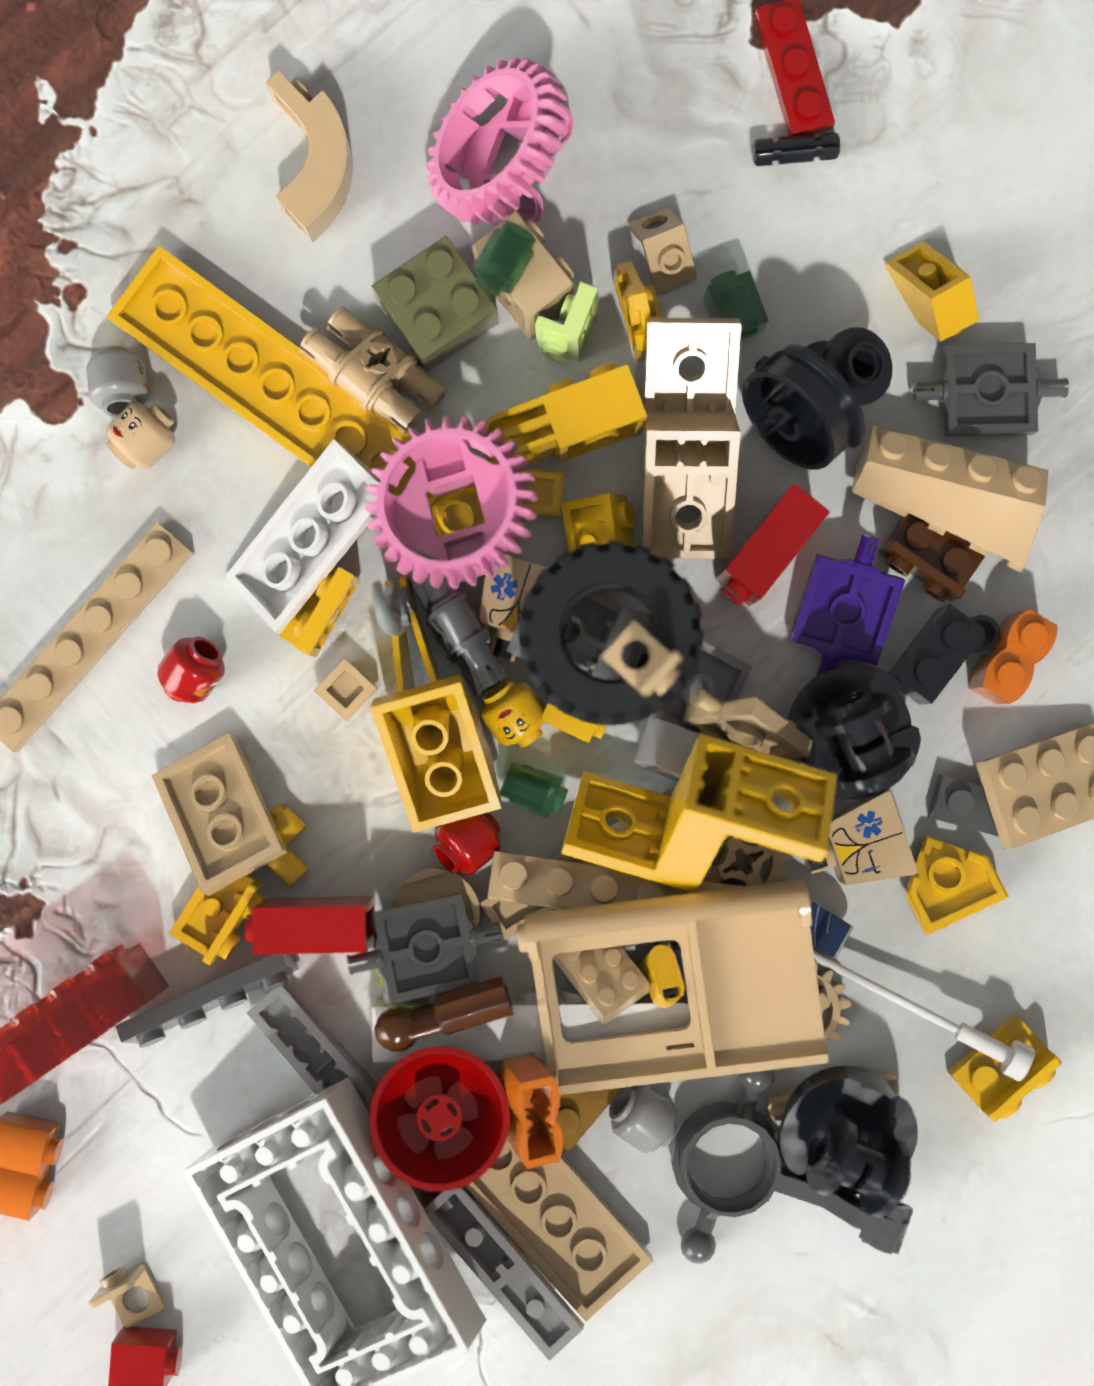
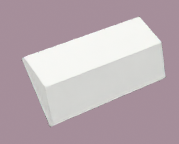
[225,439,392,634]

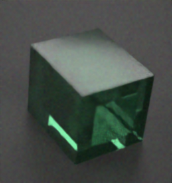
[703,270,769,340]

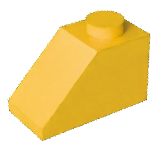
[885,241,979,342]

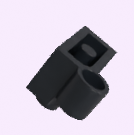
[888,604,1000,705]

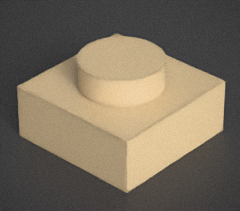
[313,658,379,721]

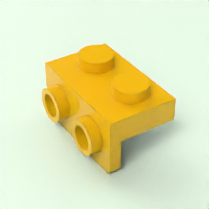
[169,874,265,966]

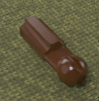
[375,976,514,1052]

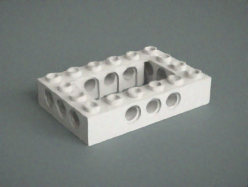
[183,1077,487,1386]

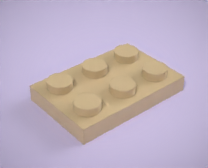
[975,723,1094,849]
[151,733,288,896]

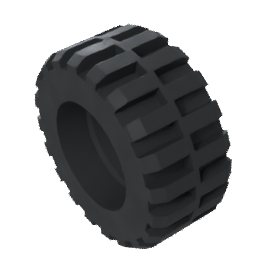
[518,540,704,726]

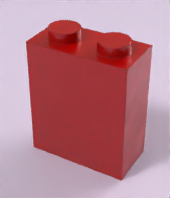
[715,483,831,606]
[245,896,375,955]

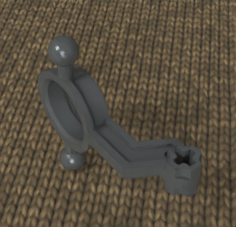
[671,1069,913,1264]

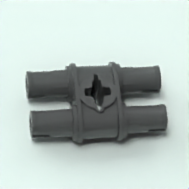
[408,558,507,697]

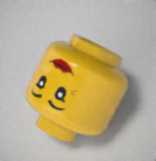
[480,678,545,747]

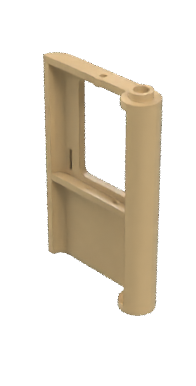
[517,879,829,1095]

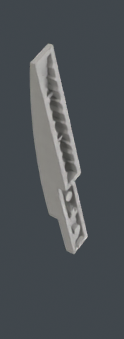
[247,985,584,1361]

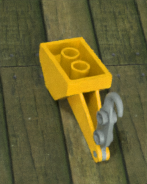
[371,575,501,833]

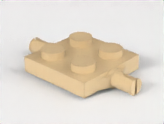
[682,687,813,763]

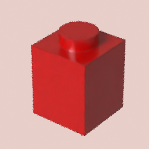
[108,1326,182,1386]

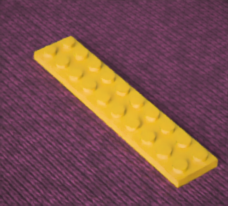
[106,246,485,582]

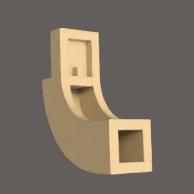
[265,70,353,242]

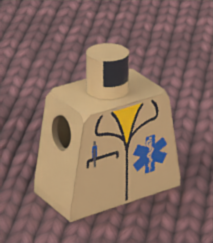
[479,554,548,662]
[803,790,919,885]

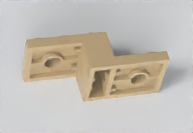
[642,318,741,559]

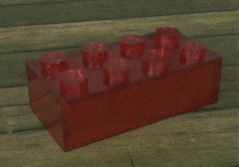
[0,943,170,1106]

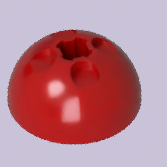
[369,1046,510,1191]

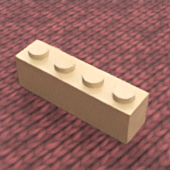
[852,425,1049,573]

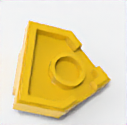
[613,261,663,362]
[904,835,1009,936]

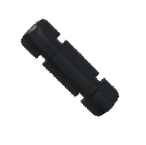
[752,132,840,166]

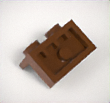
[878,513,985,602]

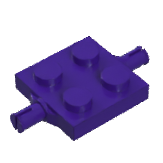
[789,534,906,677]

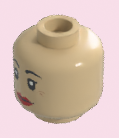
[106,402,175,469]

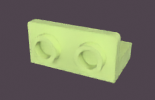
[535,282,598,363]

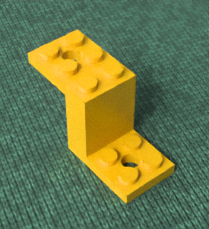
[561,733,837,893]

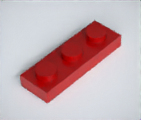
[754,0,835,136]

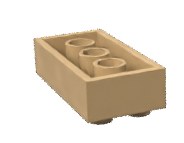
[553,909,650,1025]

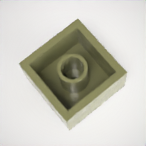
[371,235,499,372]

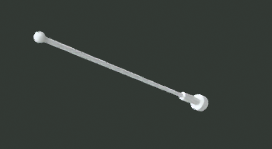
[813,951,1035,1082]

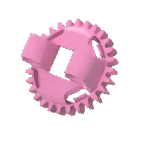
[427,57,573,226]
[364,415,538,589]

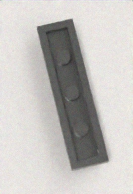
[115,954,299,1048]

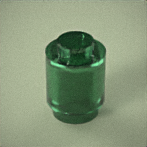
[471,221,536,297]
[500,762,569,819]

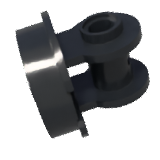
[742,327,893,470]
[787,664,921,799]
[779,1066,918,1218]

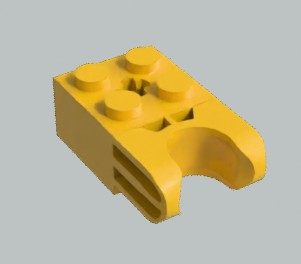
[486,363,647,466]

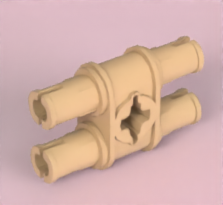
[299,306,448,435]

